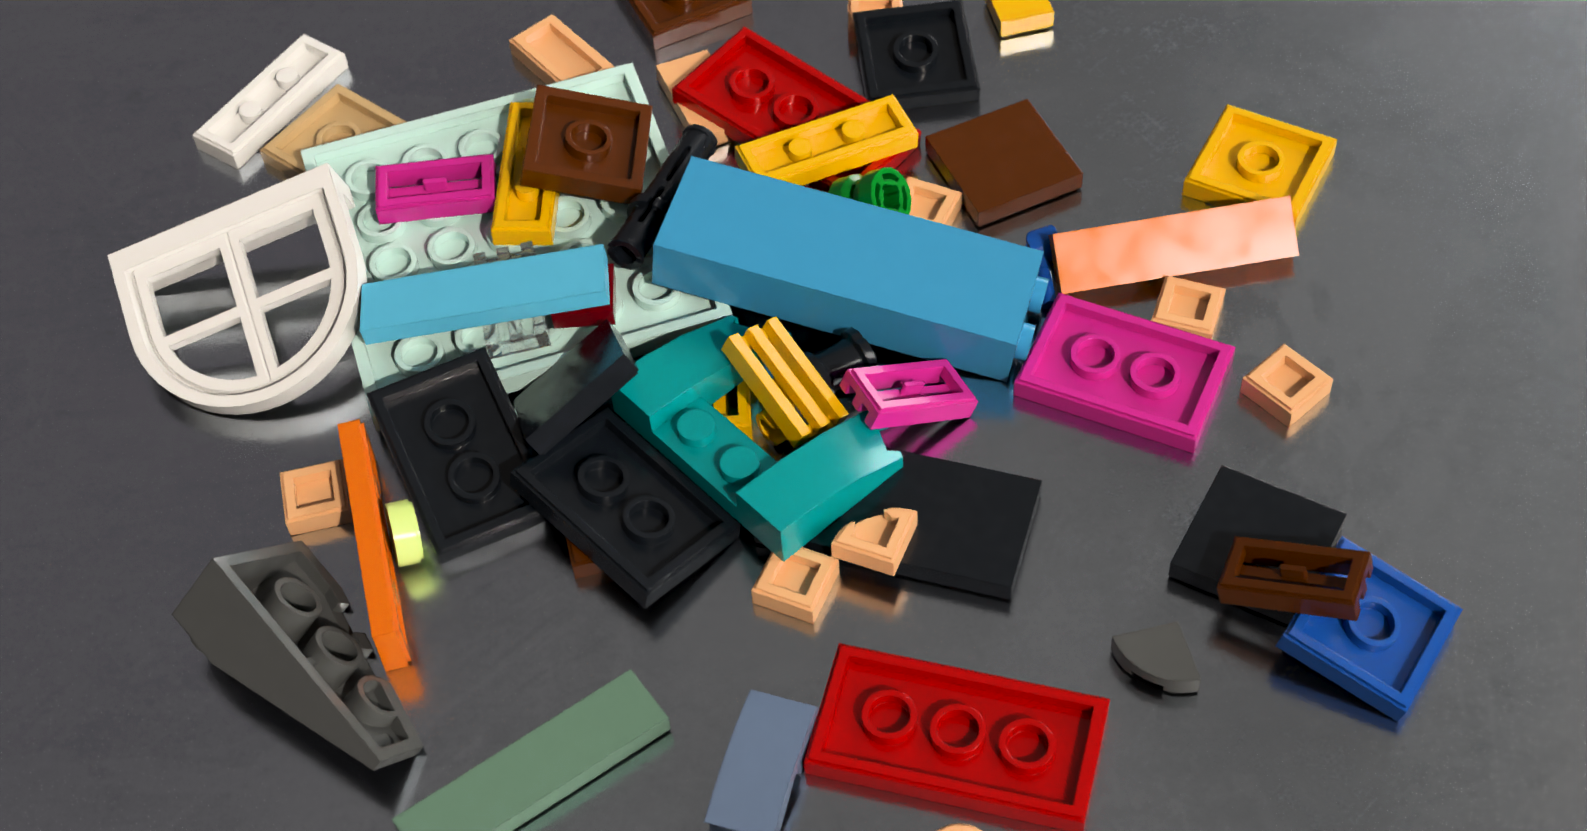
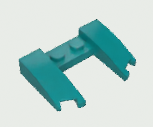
[611,315,903,562]

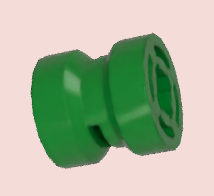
[828,167,912,215]

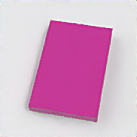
[1013,292,1236,454]

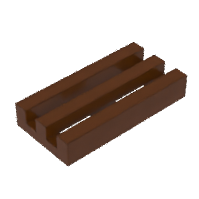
[1217,536,1373,621]

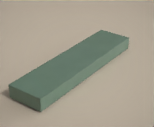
[392,669,671,831]

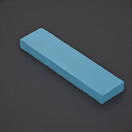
[360,244,610,345]

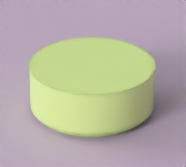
[384,499,424,568]

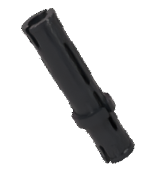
[607,124,718,270]

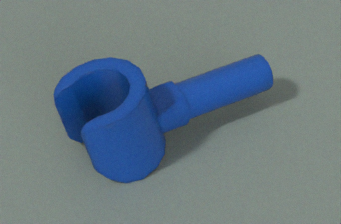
[1026,225,1058,309]

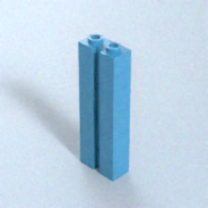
[652,156,1049,382]

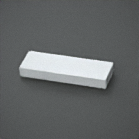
[192,34,348,170]

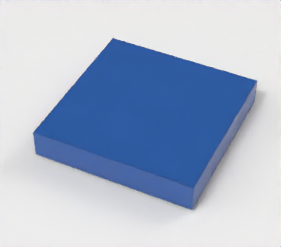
[1275,536,1463,722]

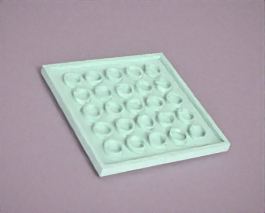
[300,63,733,431]

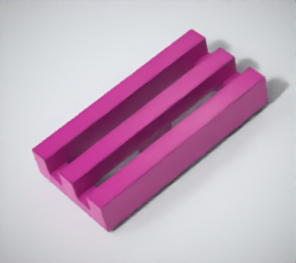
[376,154,497,224]
[839,359,979,430]

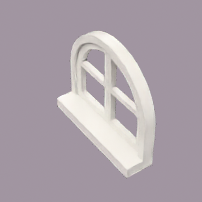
[107,163,367,415]

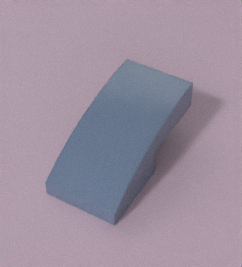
[704,689,819,831]

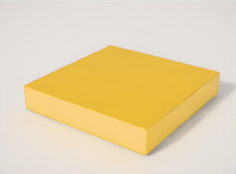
[1182,104,1337,229]

